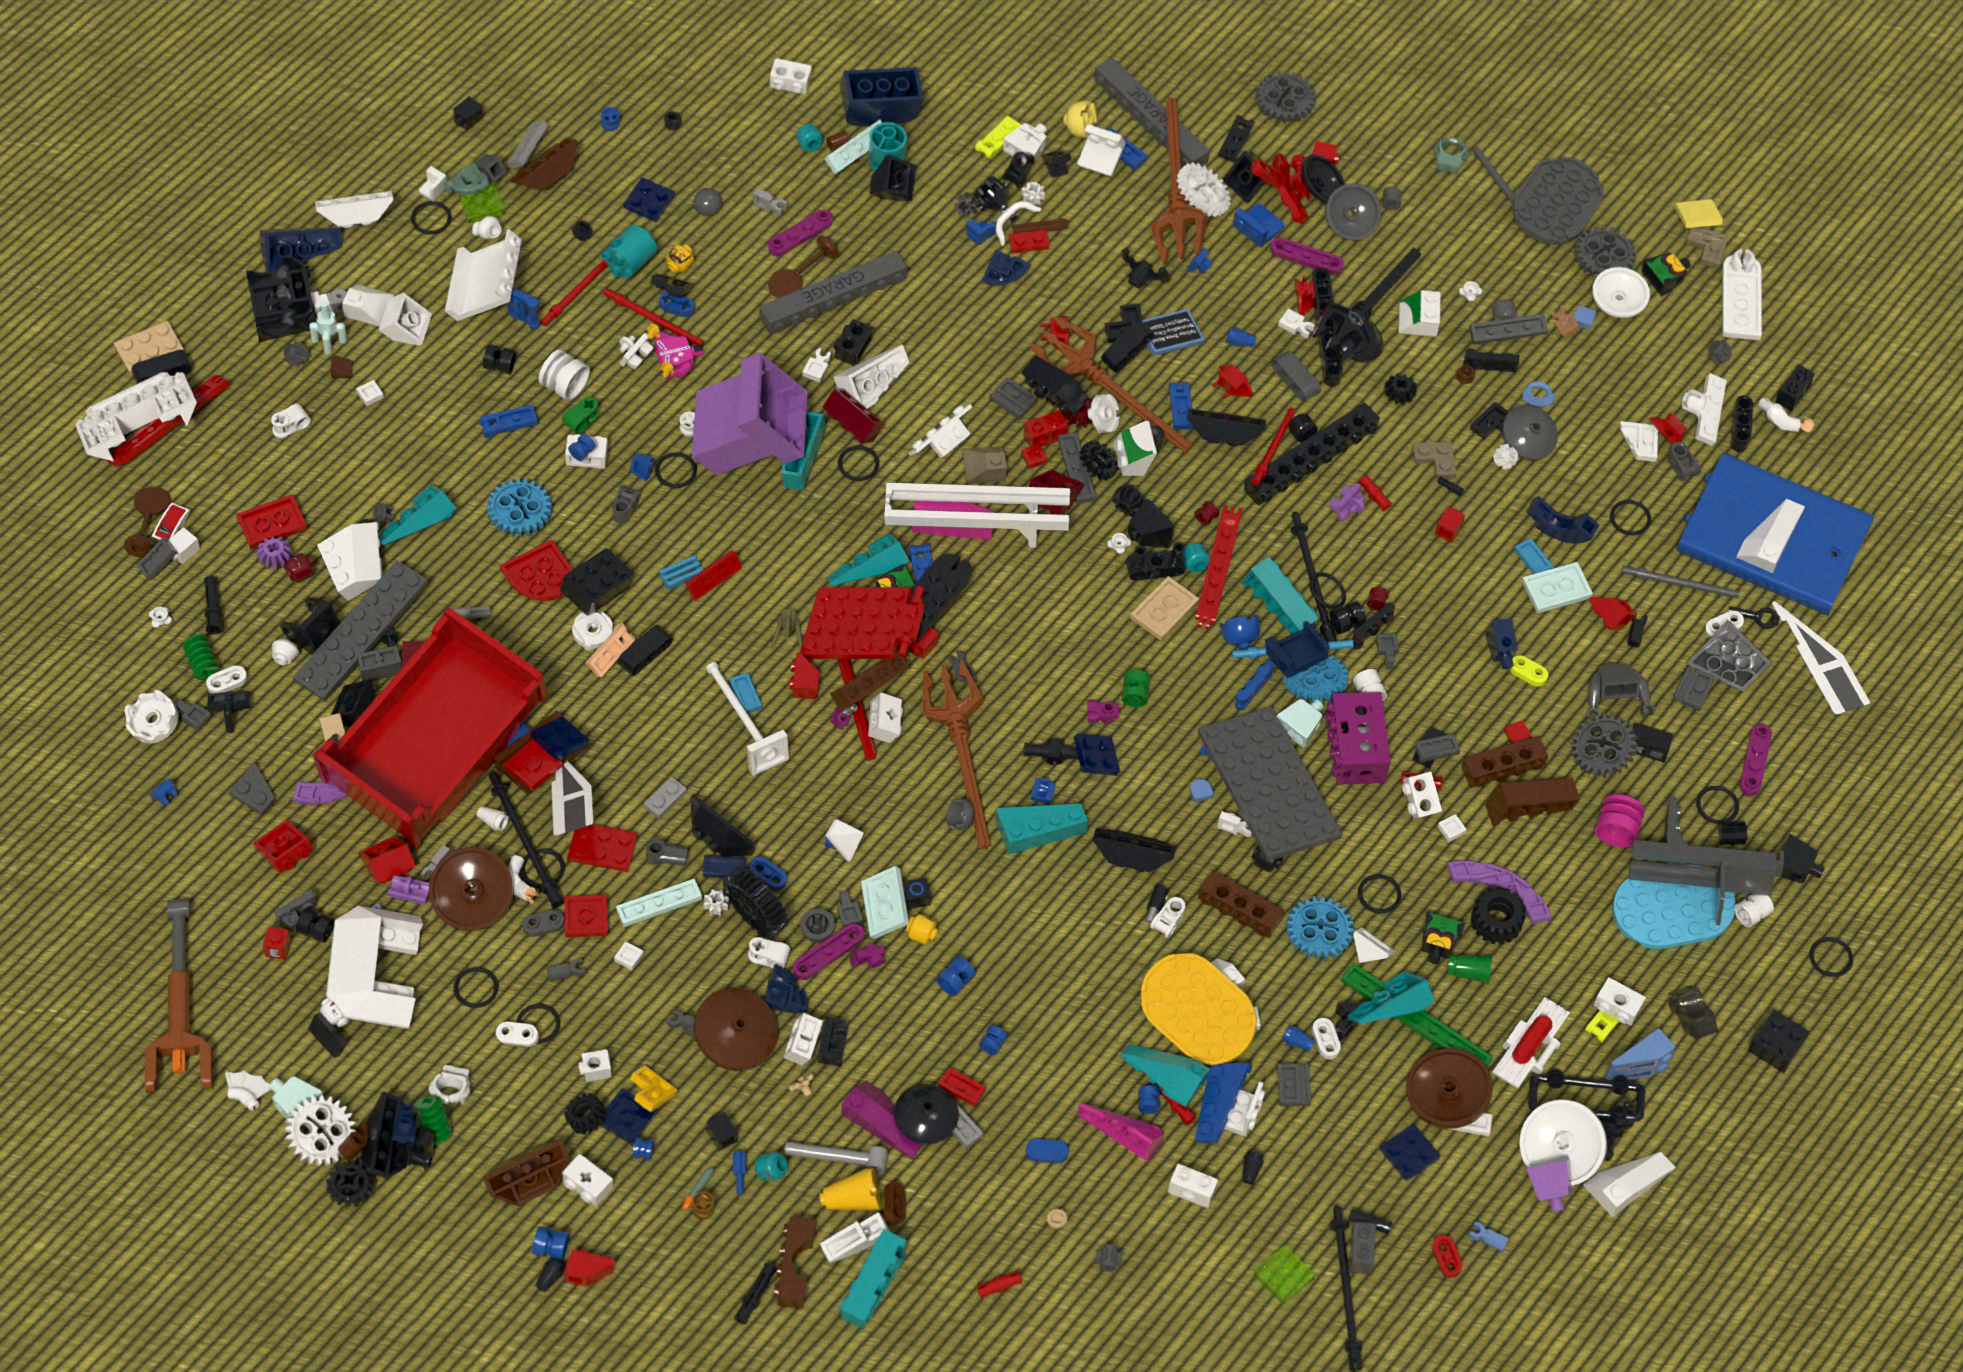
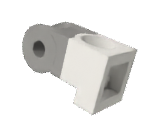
[311,289,347,314]

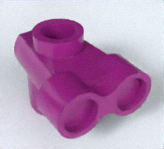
[1087,700,1119,724]
[850,943,885,968]

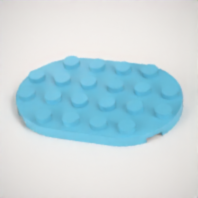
[1612,865,1736,949]

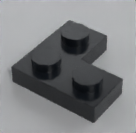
[650,273,693,297]
[1104,303,1142,343]
[1470,402,1509,440]

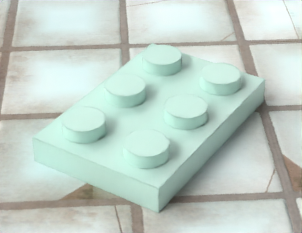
[1522,562,1593,613]
[861,866,909,939]

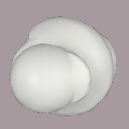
[472,216,501,239]

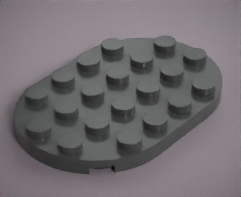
[1512,156,1603,244]

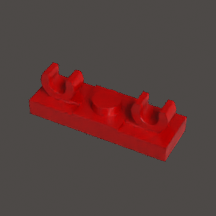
[684,550,742,600]

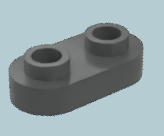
[522,910,564,937]

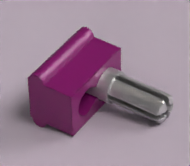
[830,704,858,730]

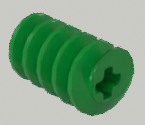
[183,634,219,680]
[414,1095,452,1144]

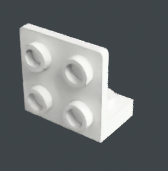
[1077,124,1126,176]
[1225,1081,1265,1137]

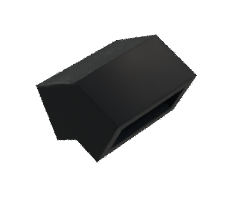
[1718,821,1748,845]

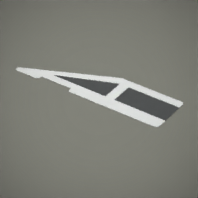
[1772,602,1870,714]
[552,753,593,836]

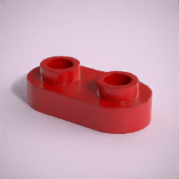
[1432,1235,1462,1278]

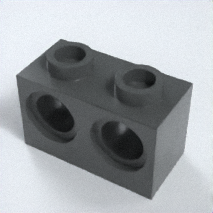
[1349,1222,1376,1275]

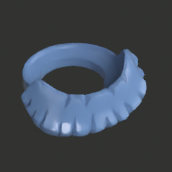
[1522,382,1555,407]

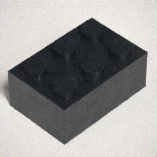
[1021,356,1090,416]
[560,548,634,616]

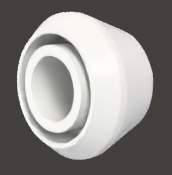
[272,639,299,665]

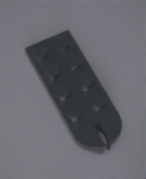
[911,554,972,643]

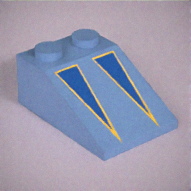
[1605,1028,1676,1081]

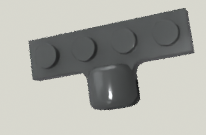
[1469,300,1548,345]

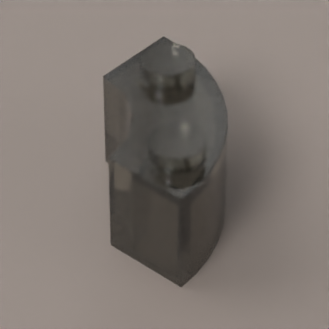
[1668,985,1719,1040]

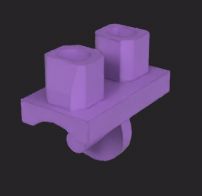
[1330,483,1365,521]
[388,875,429,905]

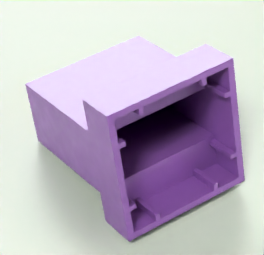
[692,353,808,475]

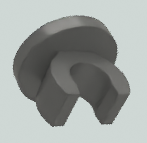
[373,503,395,523]

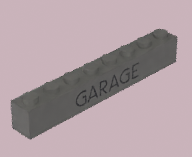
[1094,57,1210,167]
[759,251,907,334]

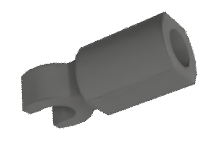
[547,959,585,981]

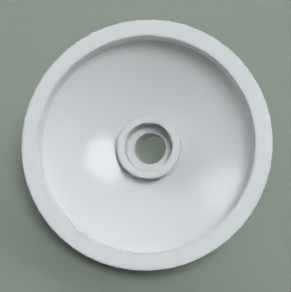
[1592,267,1650,318]

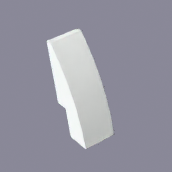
[820,1212,891,1263]

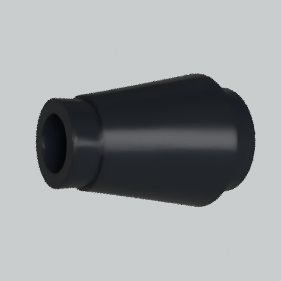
[1242,1151,1264,1185]
[535,1258,565,1293]

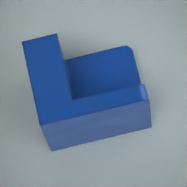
[966,219,996,246]

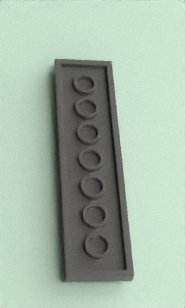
[292,560,429,701]

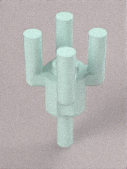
[309,300,347,355]

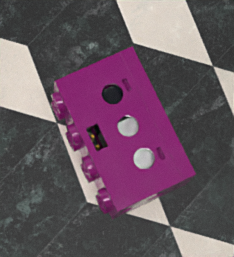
[1325,692,1391,785]

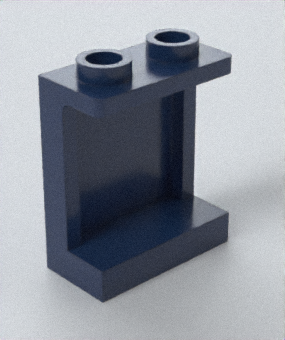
[1265,621,1329,678]

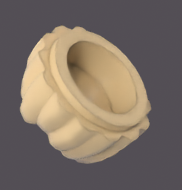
[1047,1209,1068,1229]

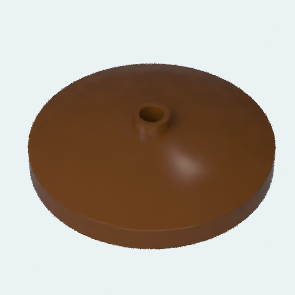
[429,847,514,931]
[693,988,778,1071]
[1406,1048,1492,1129]

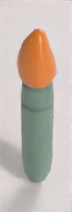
[682,1167,714,1209]

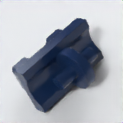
[393,1104,417,1143]

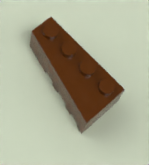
[1485,777,1580,826]

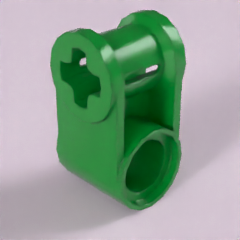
[562,397,599,434]

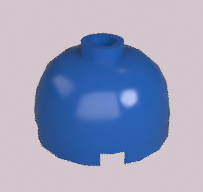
[1219,615,1260,649]

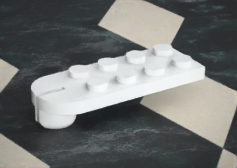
[1722,249,1762,340]

